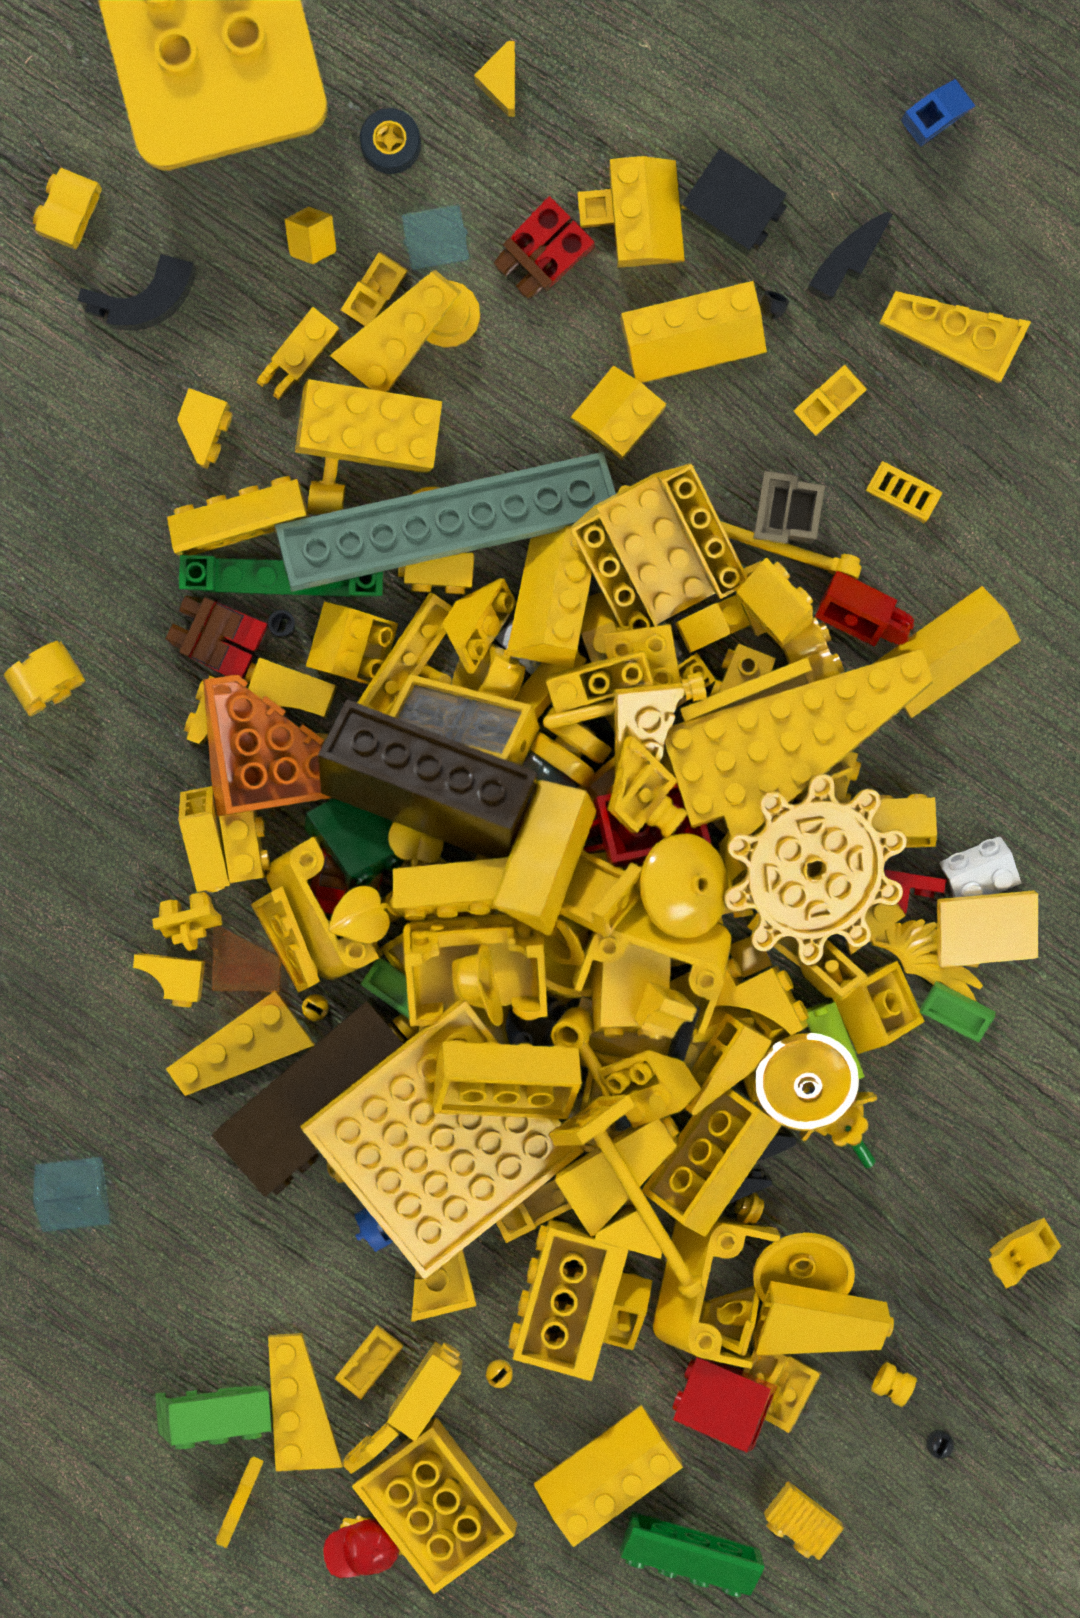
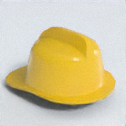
[542,914,589,966]
[452,944,503,1026]

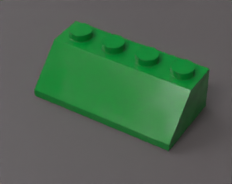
[620,1511,764,1597]

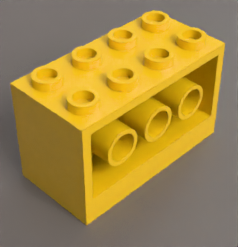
[508,1219,628,1381]

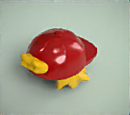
[323,1516,404,1578]

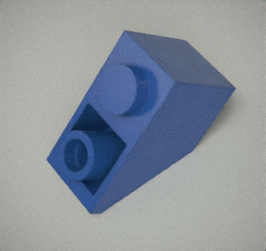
[901,79,975,147]

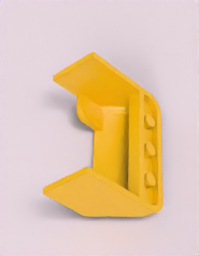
[572,897,731,1034]
[653,1216,780,1369]

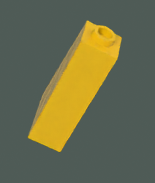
[555,1116,680,1237]
[752,1281,894,1355]

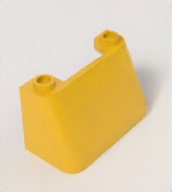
[266,836,383,980]
[403,913,548,1028]

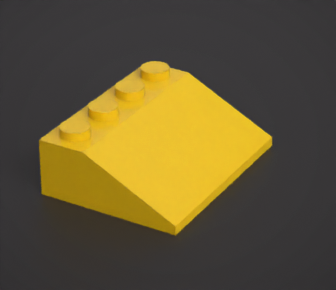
[352,1417,517,1594]

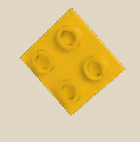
[603,624,681,686]

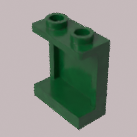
[304,799,404,890]

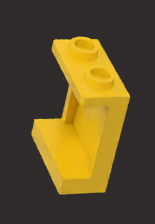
[559,849,642,937]

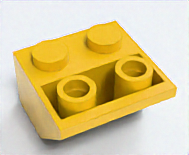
[736,557,813,648]
[306,602,398,685]
[598,1050,701,1128]

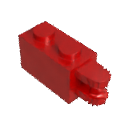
[814,570,914,647]

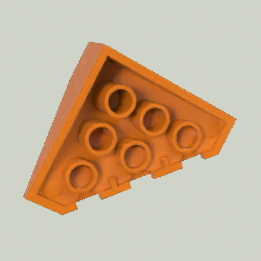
[203,675,332,816]

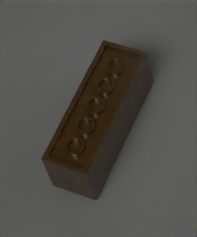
[318,699,538,859]
[212,997,408,1197]

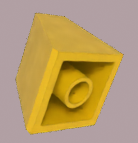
[590,942,671,1038]

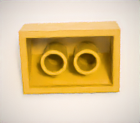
[609,156,685,268]

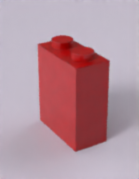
[672,1357,778,1453]

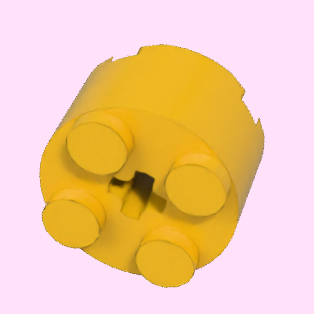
[3,641,86,717]

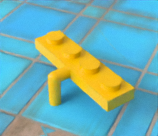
[357,593,452,715]

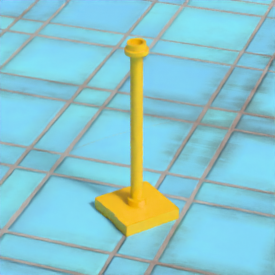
[548,1095,704,1299]

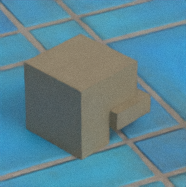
[753,471,825,544]

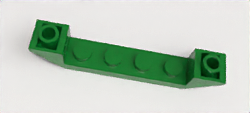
[179,555,384,597]

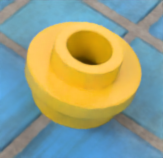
[735,1192,764,1224]

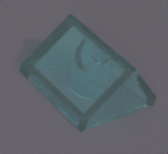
[33,1157,110,1232]

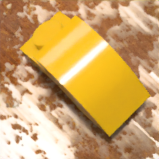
[988,1218,1061,1288]

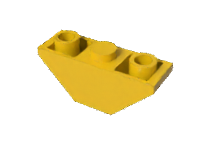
[442,578,517,673]

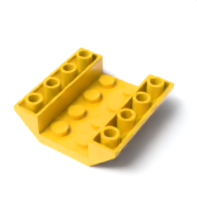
[570,463,748,630]

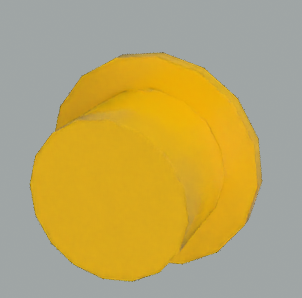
[427,280,480,348]

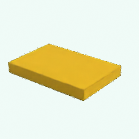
[937,890,1038,967]

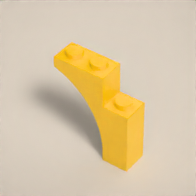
[184,658,338,744]
[670,957,809,1035]

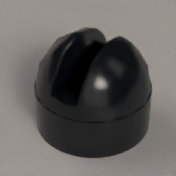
[760,290,790,319]
[268,610,296,639]
[926,1430,954,1459]

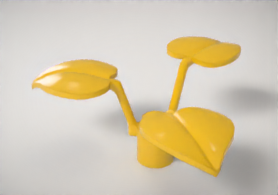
[329,822,470,944]

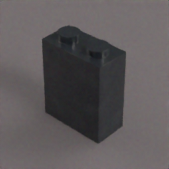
[680,148,788,256]

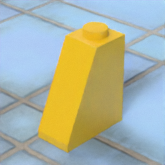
[178,786,230,892]

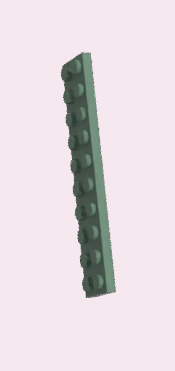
[275,452,616,592]

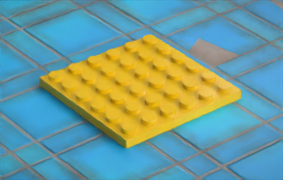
[300,999,583,1280]

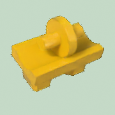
[152,892,222,951]

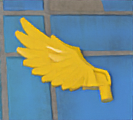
[870,919,983,1002]

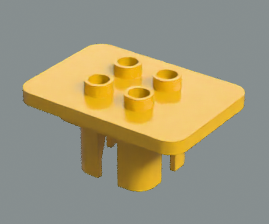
[98,0,328,170]

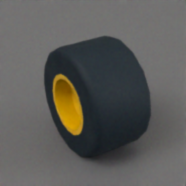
[359,108,421,174]

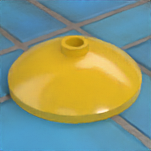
[640,834,729,938]
[756,1033,859,1131]
[753,1233,855,1302]

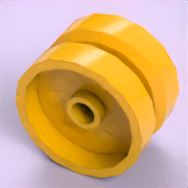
[529,707,612,788]

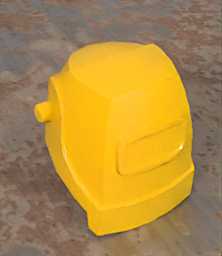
[451,644,526,700]

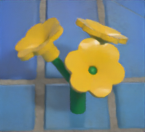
[799,1092,877,1168]

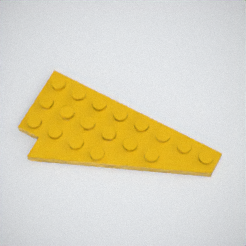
[664,649,933,838]

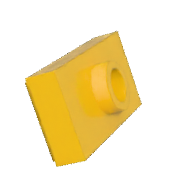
[335,1324,403,1399]

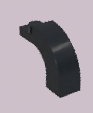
[77,254,197,331]

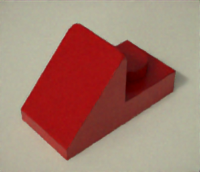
[884,869,946,914]

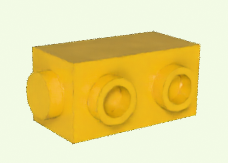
[398,552,474,595]

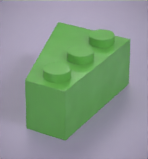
[155,1385,271,1449]

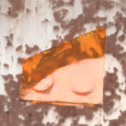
[212,926,282,992]

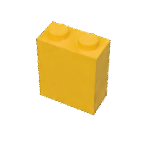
[387,1342,463,1441]

